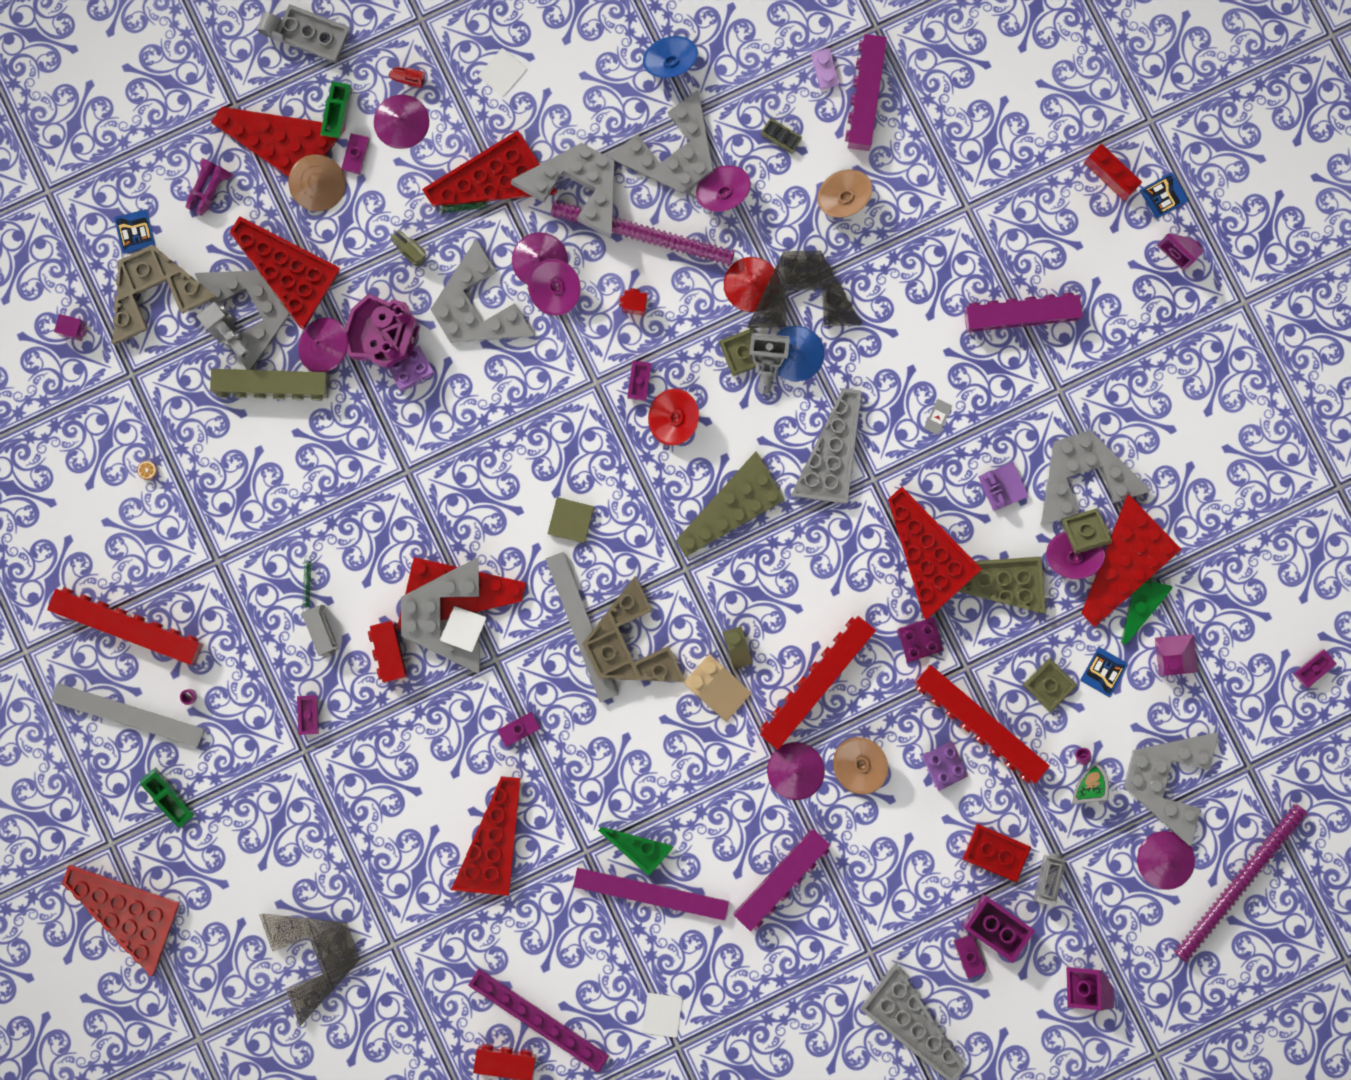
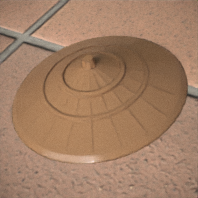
[288,154,346,211]
[817,169,872,218]
[833,737,888,794]

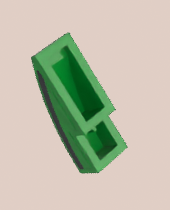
[320,81,353,139]
[140,767,194,828]

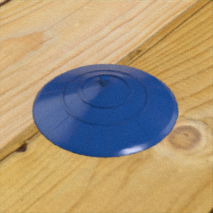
[643,36,698,78]
[773,326,824,382]

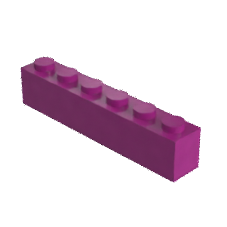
[845,34,887,151]
[964,292,1083,333]
[733,828,830,932]

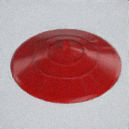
[724,257,780,312]
[648,389,699,446]

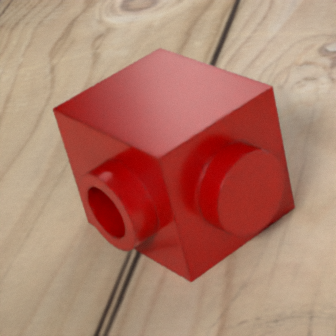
[619,288,648,316]

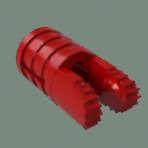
[388,66,426,89]

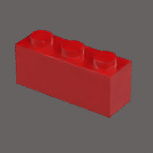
[1084,143,1142,201]
[368,621,408,683]
[473,1044,537,1080]

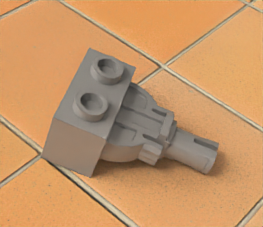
[196,302,250,360]
[749,333,790,393]

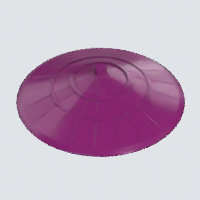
[373,94,430,149]
[696,165,751,212]
[512,232,568,285]
[528,259,581,316]
[298,317,348,372]
[1046,531,1105,579]
[767,742,825,800]
[1137,831,1195,890]

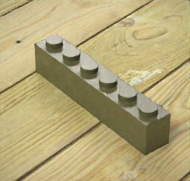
[210,369,329,401]

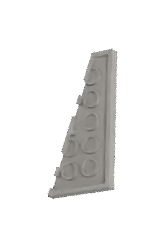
[790,388,862,504]
[860,962,965,1080]

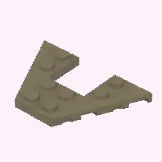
[111,245,217,345]
[582,576,685,682]

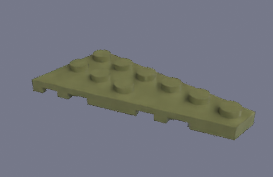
[676,451,785,557]
[958,556,1046,614]

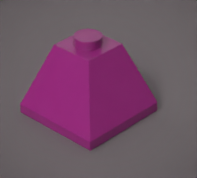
[1156,233,1204,271]
[1155,634,1198,676]
[1066,967,1114,1011]

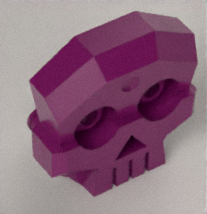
[345,293,420,369]

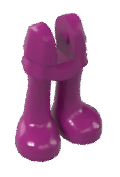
[185,158,234,216]

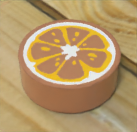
[137,460,158,480]

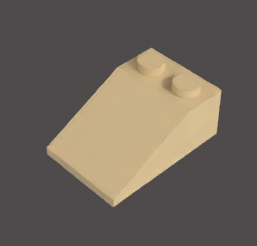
[684,654,752,722]

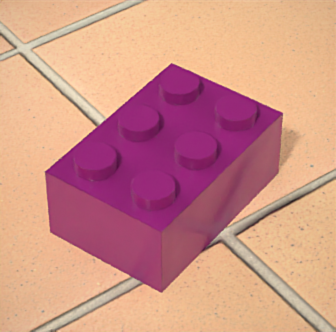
[961,894,1035,963]

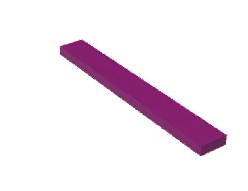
[573,867,729,921]
[468,968,609,1073]

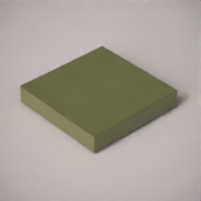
[719,328,756,377]
[547,497,594,544]
[1061,508,1112,555]
[1022,658,1078,713]

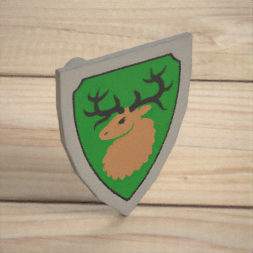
[1072,762,1109,804]

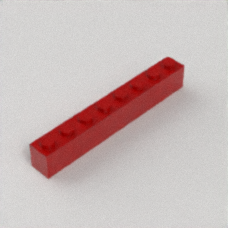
[47,587,203,666]
[759,616,876,750]
[913,665,1050,784]

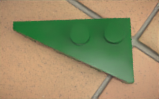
[1121,580,1173,644]
[598,827,674,876]

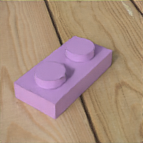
[811,48,839,90]

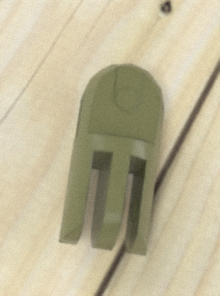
[391,230,426,266]

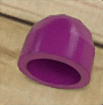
[180,689,197,705]
[1075,748,1092,765]

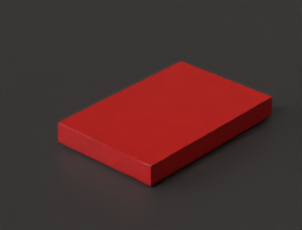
[962,823,1031,883]

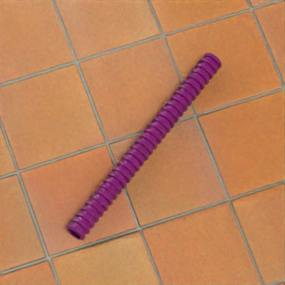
[551,200,735,266]
[1174,804,1308,962]

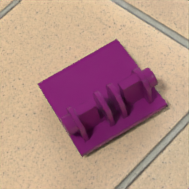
[897,617,943,663]

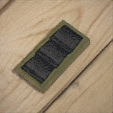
[760,117,802,154]

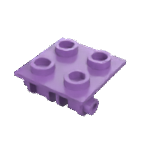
[389,345,434,391]
[978,462,1029,511]
[922,741,968,791]

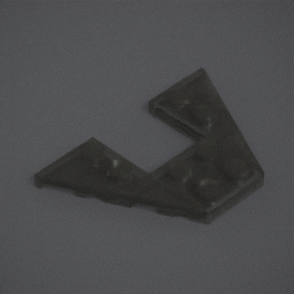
[748,251,862,328]
[259,913,361,1026]

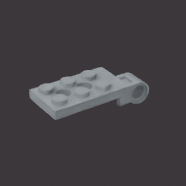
[257,4,350,63]

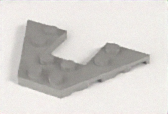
[608,90,713,194]
[511,143,614,238]
[430,239,535,343]
[195,271,290,370]
[1040,430,1151,526]
[401,557,480,673]
[1123,733,1219,846]

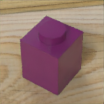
[54,314,87,341]

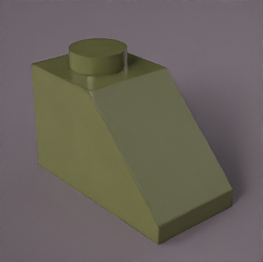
[722,626,752,669]

